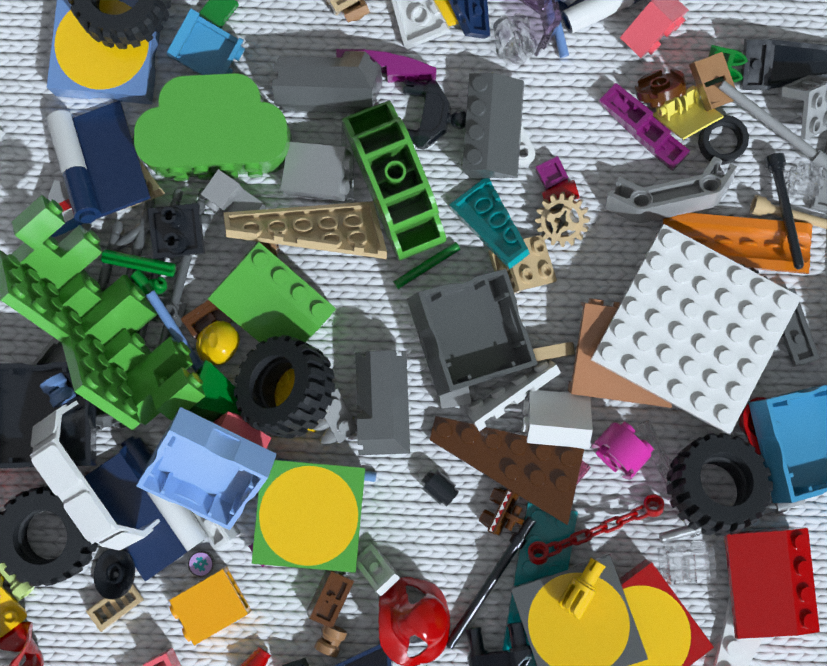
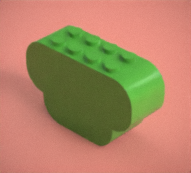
[134,73,292,181]
[342,100,447,261]

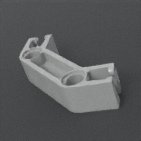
[606,156,737,223]

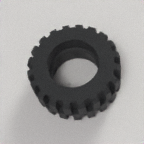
[68,0,171,49]
[234,335,335,438]
[666,433,773,537]
[0,486,98,587]

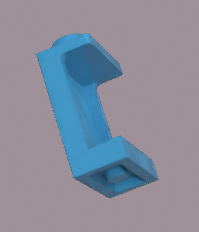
[167,9,245,75]

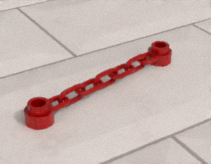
[528,494,664,565]

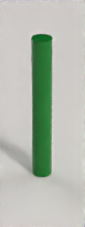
[393,242,461,290]

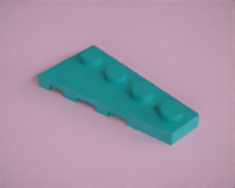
[449,178,530,269]

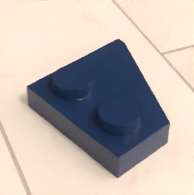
[448,0,490,39]

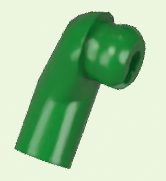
[130,270,167,294]

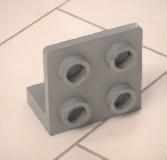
[782,75,827,140]

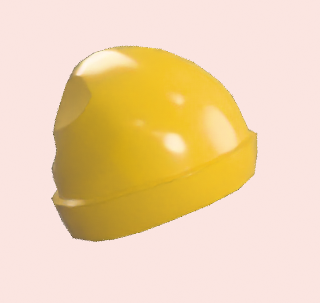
[196,321,240,365]

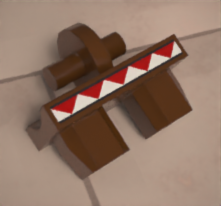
[479,488,525,536]

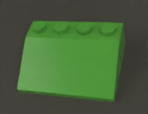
[207,241,336,343]

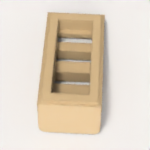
[86,584,144,632]

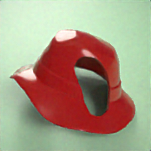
[378,577,450,666]
[0,622,44,666]

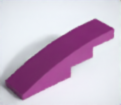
[336,49,437,83]
[599,83,690,171]

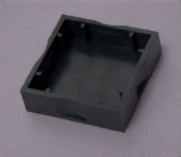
[0,362,97,469]

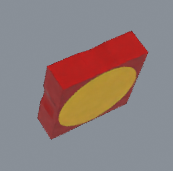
[619,559,714,666]

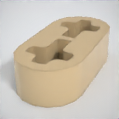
[533,342,575,362]

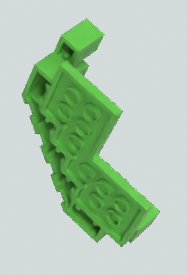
[0,195,205,430]

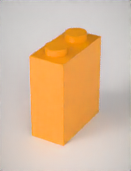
[169,566,252,646]

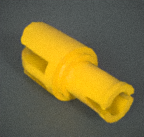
[557,557,606,620]

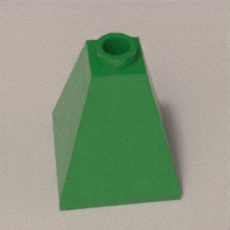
[188,360,244,422]

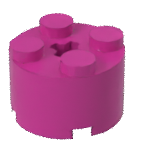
[592,422,654,480]

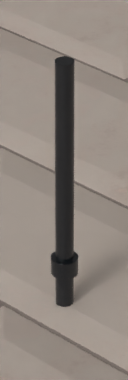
[446,517,536,650]

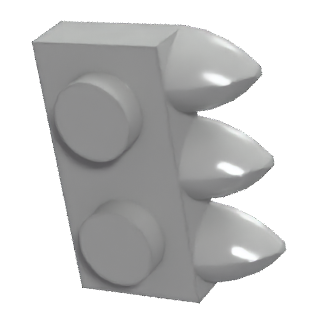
[313,388,357,445]

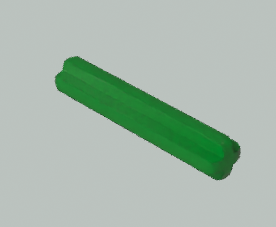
[101,249,176,277]

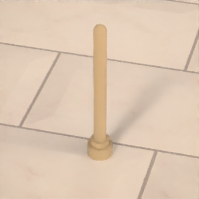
[750,195,827,229]

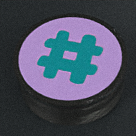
[188,550,215,577]

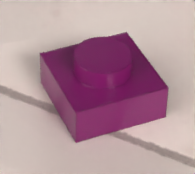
[535,156,569,190]

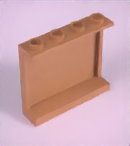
[567,298,672,408]

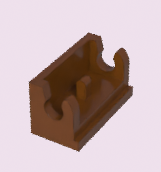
[181,300,233,340]
[306,570,354,628]

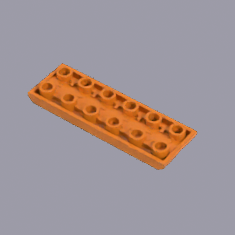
[662,213,812,274]

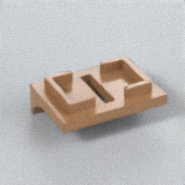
[689,52,735,112]

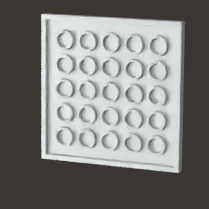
[590,224,802,434]

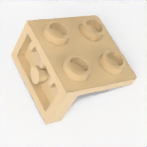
[488,235,557,294]

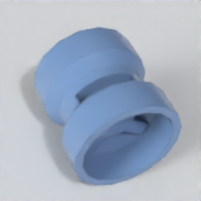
[40,373,76,408]

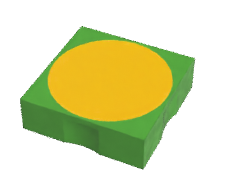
[251,460,365,573]

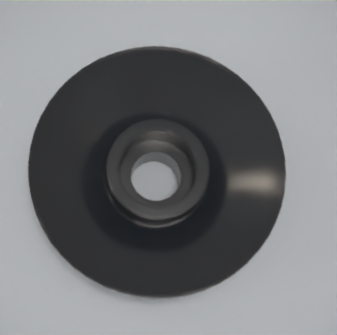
[94,548,135,600]

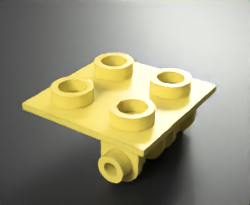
[653,85,723,140]

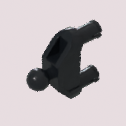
[403,79,466,150]
[465,621,533,666]

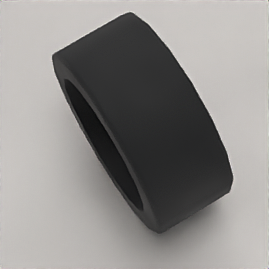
[698,115,749,165]

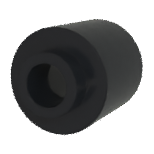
[421,469,459,507]

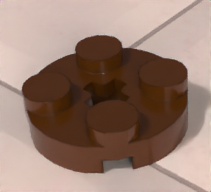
[635,69,686,108]

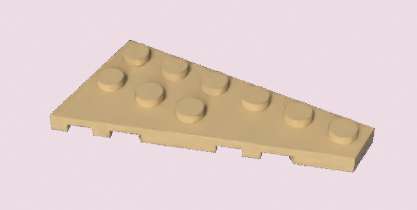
[223,201,387,259]

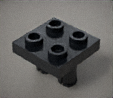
[148,203,205,260]

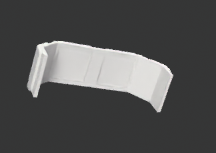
[30,401,160,550]

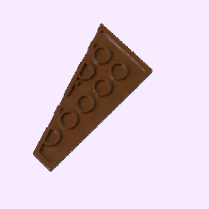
[430,416,584,526]

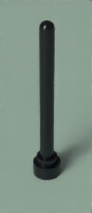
[764,153,804,269]

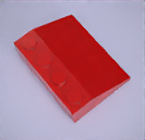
[724,526,820,639]

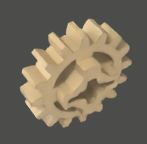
[535,192,590,247]

